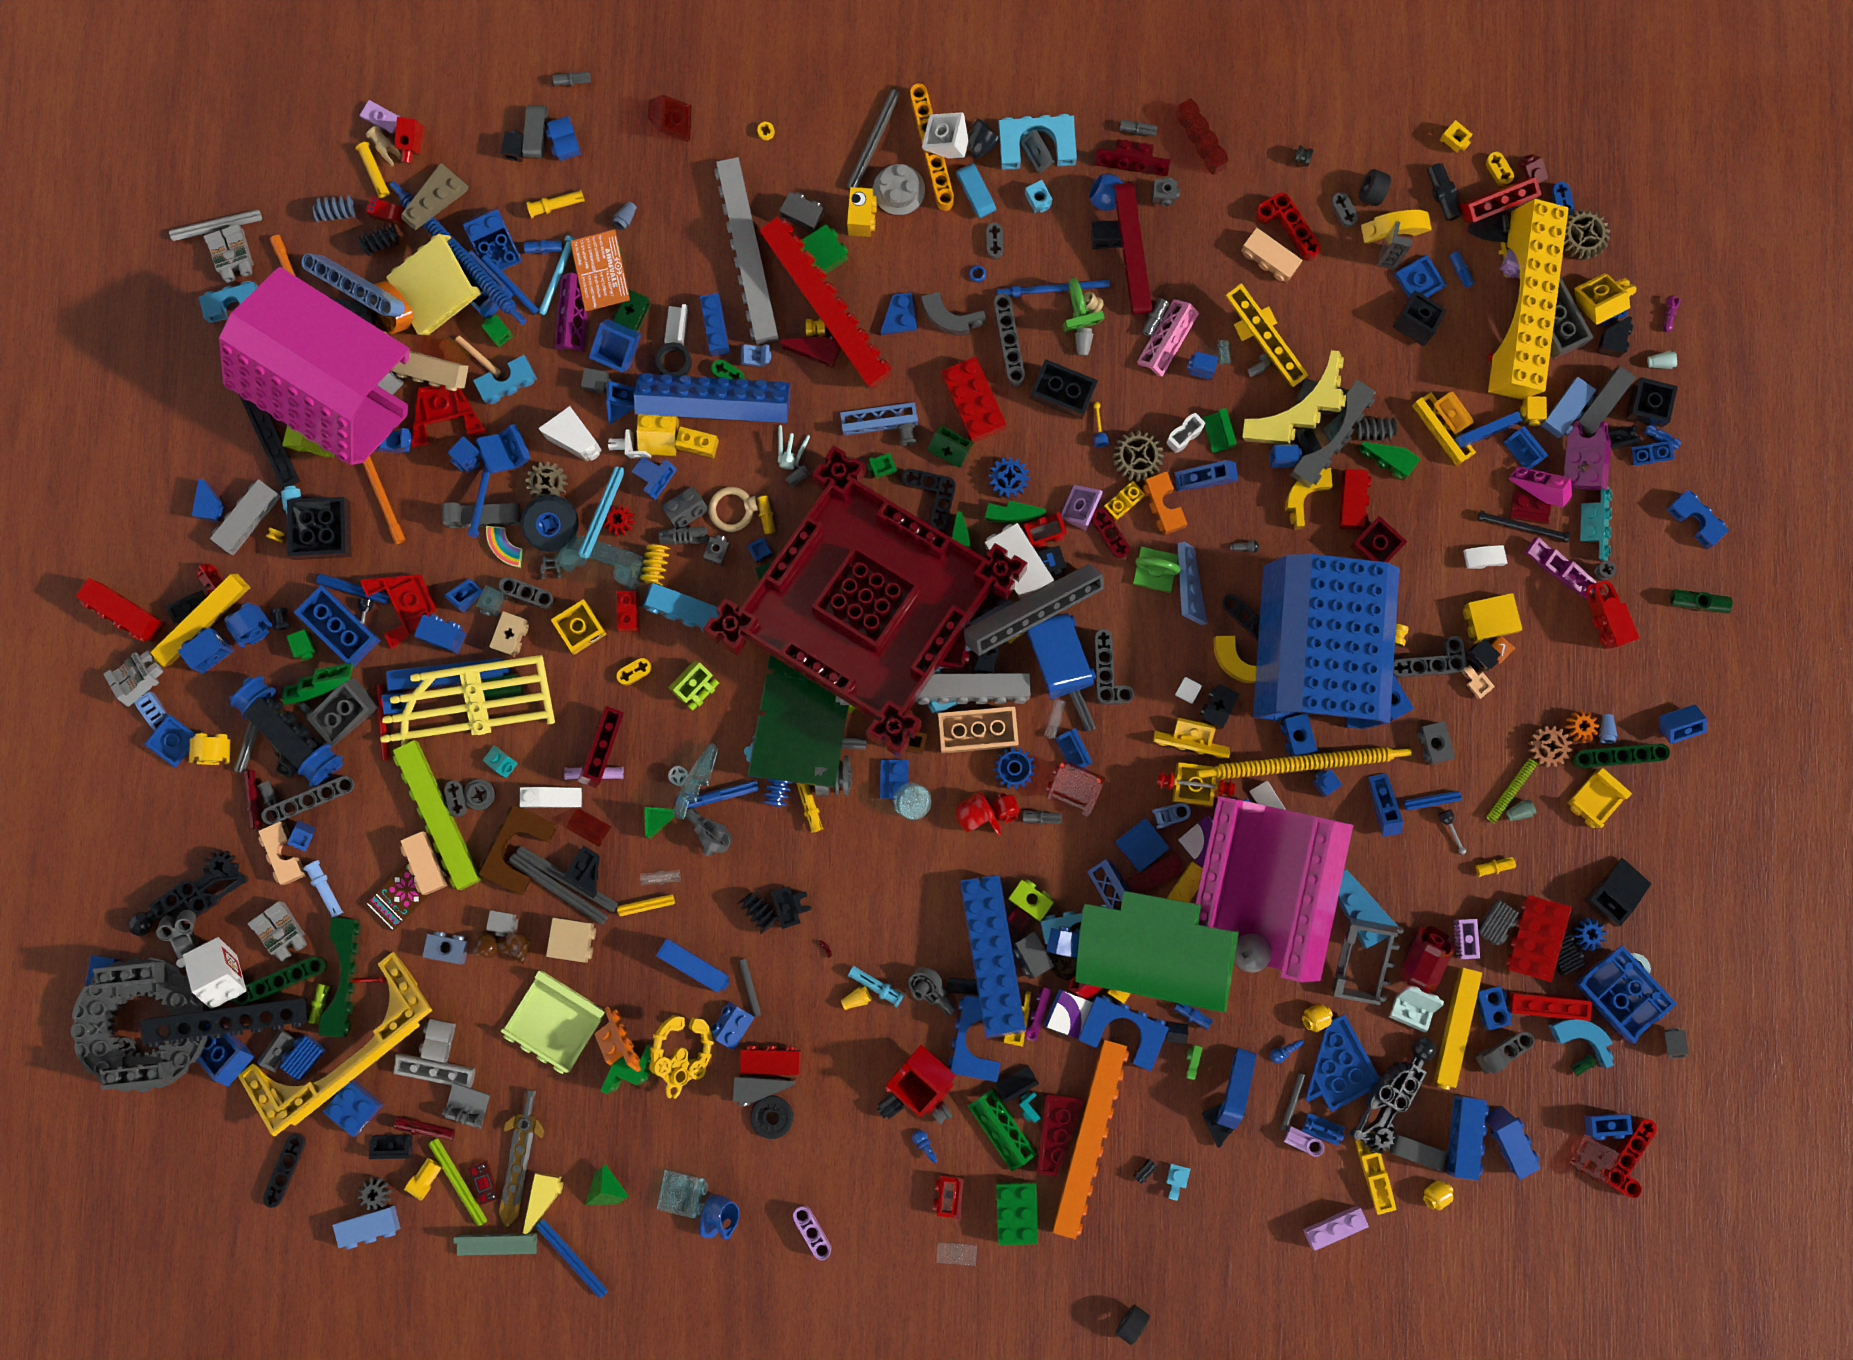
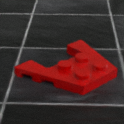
[411,384,485,448]
[360,574,437,649]

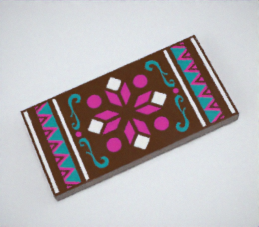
[366,861,449,931]

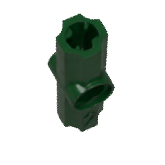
[1670,589,1733,614]

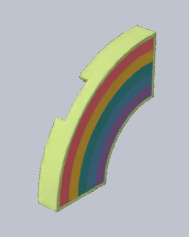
[486,526,523,568]

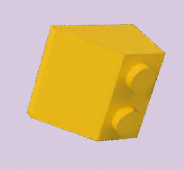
[637,414,679,457]

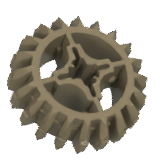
[1564,209,1610,260]
[1112,430,1164,482]

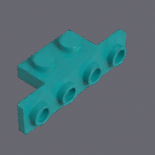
[1580,486,1612,562]

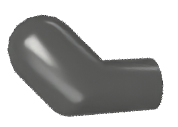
[1247,353,1272,377]

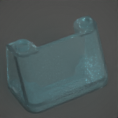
[556,535,644,591]

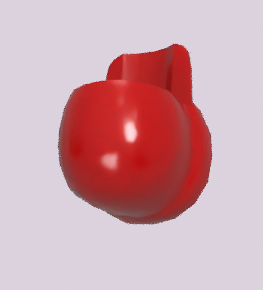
[955,792,1002,836]

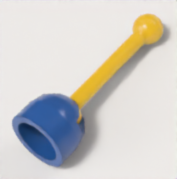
[1093,402,1109,447]

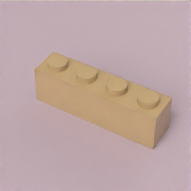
[391,351,469,391]

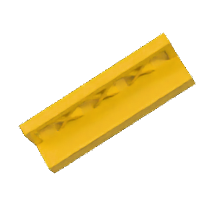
[1412,392,1476,466]

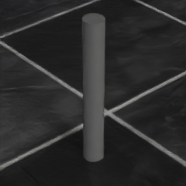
[739,959,761,1017]
[1280,1073,1306,1131]

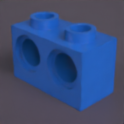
[1476,986,1512,1030]

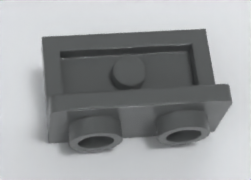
[661,486,709,529]

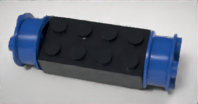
[229,676,344,787]

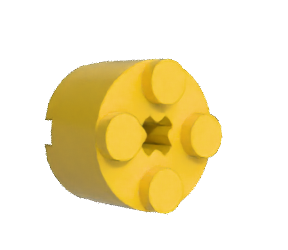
[189,733,230,765]

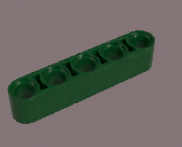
[1571,744,1670,769]
[232,957,328,1006]

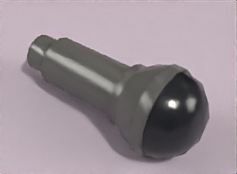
[1230,540,1259,553]

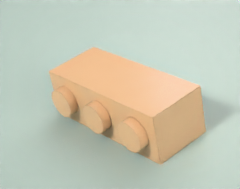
[1241,228,1303,283]
[400,831,448,895]

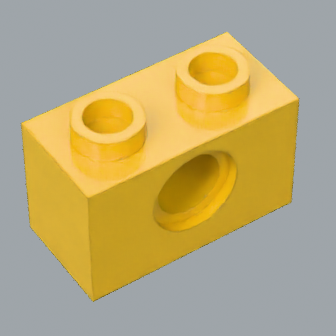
[675,427,719,459]

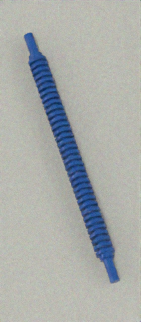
[389,181,527,325]

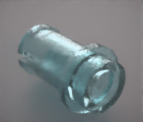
[1216,340,1231,365]

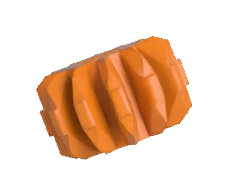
[1565,710,1599,743]

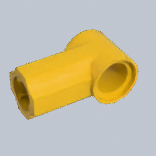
[404,1158,442,1201]

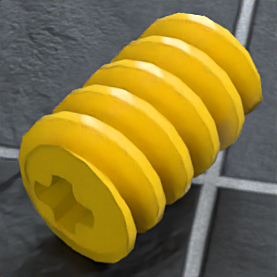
[640,544,670,586]

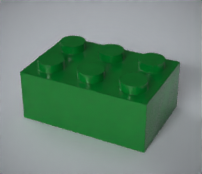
[996,1181,1038,1245]

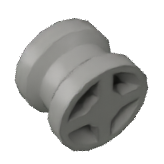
[668,766,689,786]

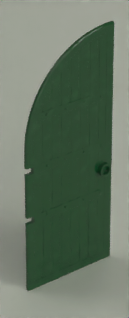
[747,654,849,788]

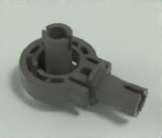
[685,808,733,856]
[908,967,956,1016]

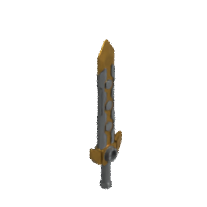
[499,1089,544,1227]

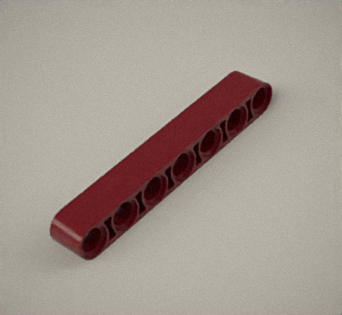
[1113,182,1152,315]

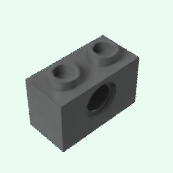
[1417,721,1455,765]

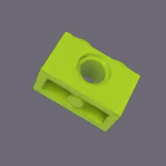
[1008,879,1054,922]

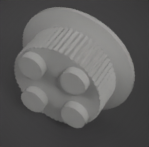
[873,164,925,215]

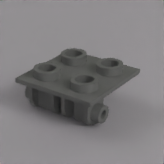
[442,1082,490,1129]

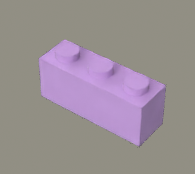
[1303,1206,1369,1251]

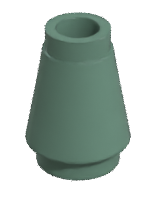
[1506,799,1537,822]

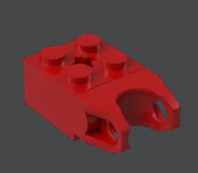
[1586,580,1640,649]

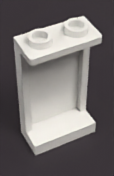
[985,523,1054,600]

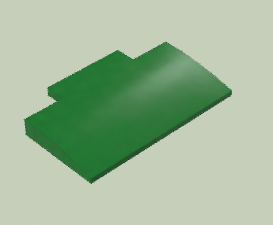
[1076,891,1239,1013]

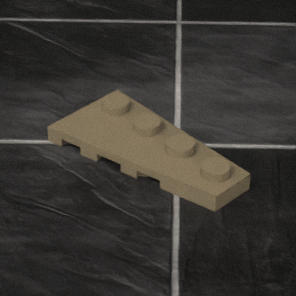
[401,163,469,230]

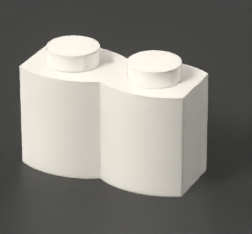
[1166,413,1205,453]

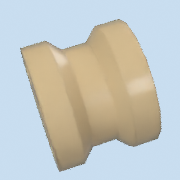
[1083,291,1103,314]

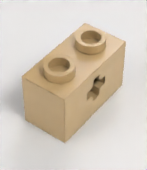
[489,611,529,657]

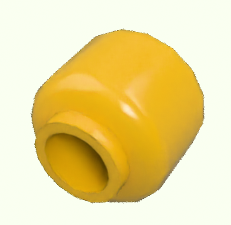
[1302,1003,1333,1032]
[1423,1180,1453,1210]

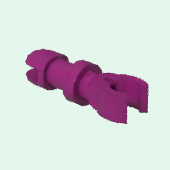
[1662,295,1681,332]

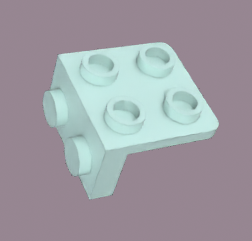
[1389,986,1444,1033]

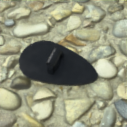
[1468,206,1519,243]

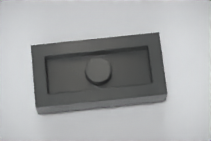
[1020,130,1055,173]
[257,1029,297,1073]

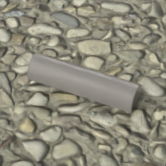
[393,1053,475,1088]

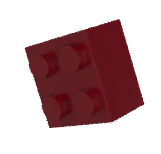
[1350,516,1408,563]

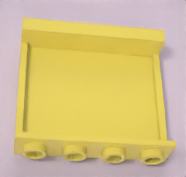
[387,234,482,335]

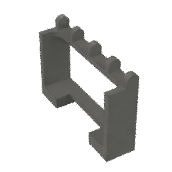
[1332,917,1404,1005]

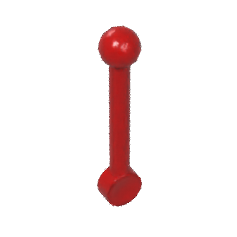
[352,976,386,983]

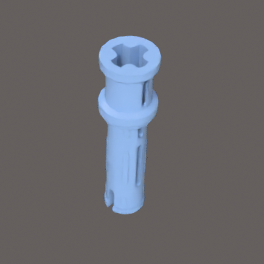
[303,860,344,918]

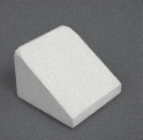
[1175,677,1202,704]

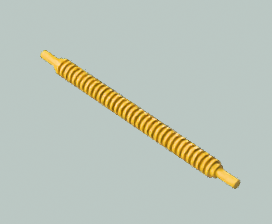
[1197,746,1412,779]

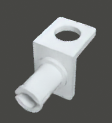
[608,429,651,458]

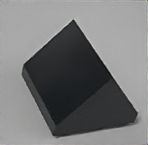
[1166,1022,1188,1044]

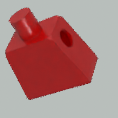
[395,117,424,164]

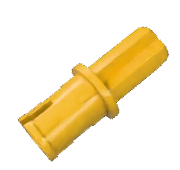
[756,496,775,534]
[1476,857,1516,877]

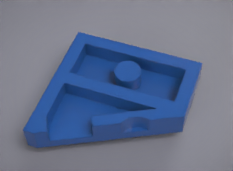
[881,292,917,335]

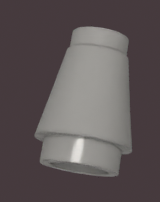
[1075,328,1094,356]

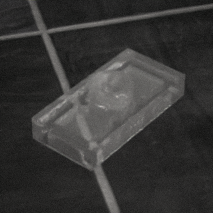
[936,1242,977,1266]

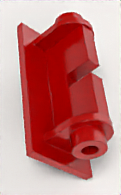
[196,564,223,595]

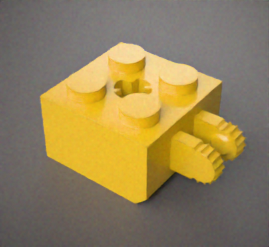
[1574,273,1637,325]

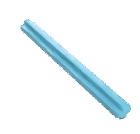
[579,466,624,559]

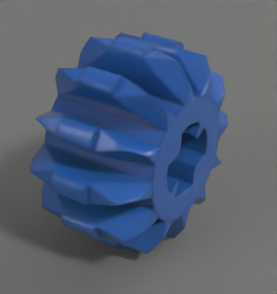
[1573,918,1607,951]

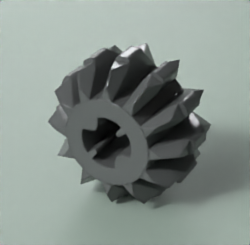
[357,1177,392,1211]

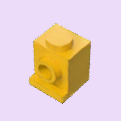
[1440,120,1473,153]

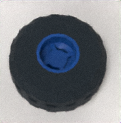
[520,494,579,552]

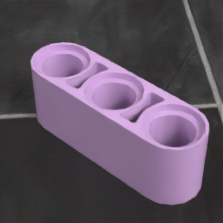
[793,1205,831,1260]

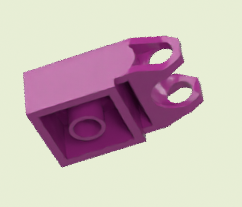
[1564,421,1611,490]

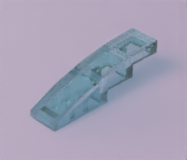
[673,743,718,820]

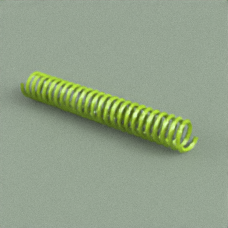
[1486,758,1538,824]

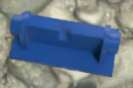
[1301,1113,1345,1145]

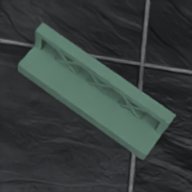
[454,1233,537,1256]

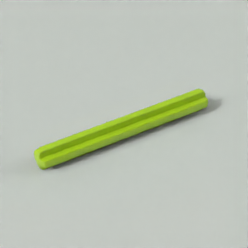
[428,1139,487,1226]

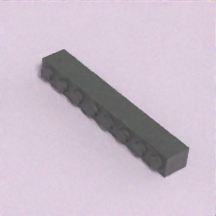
[963,564,1104,656]

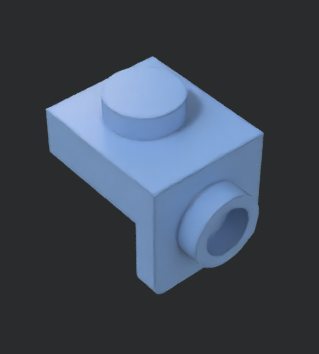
[741,344,771,367]

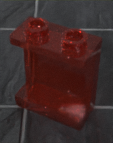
[1045,759,1105,817]

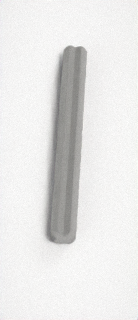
[169,209,262,241]

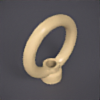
[709,487,759,532]

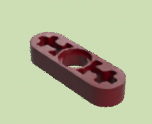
[1091,508,1129,559]

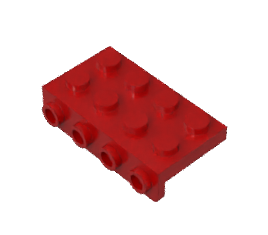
[1506,895,1572,983]

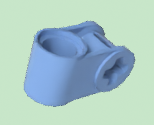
[1152,803,1191,829]

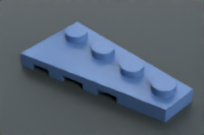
[1178,542,1208,625]

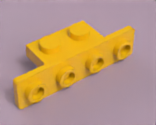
[1153,718,1230,758]

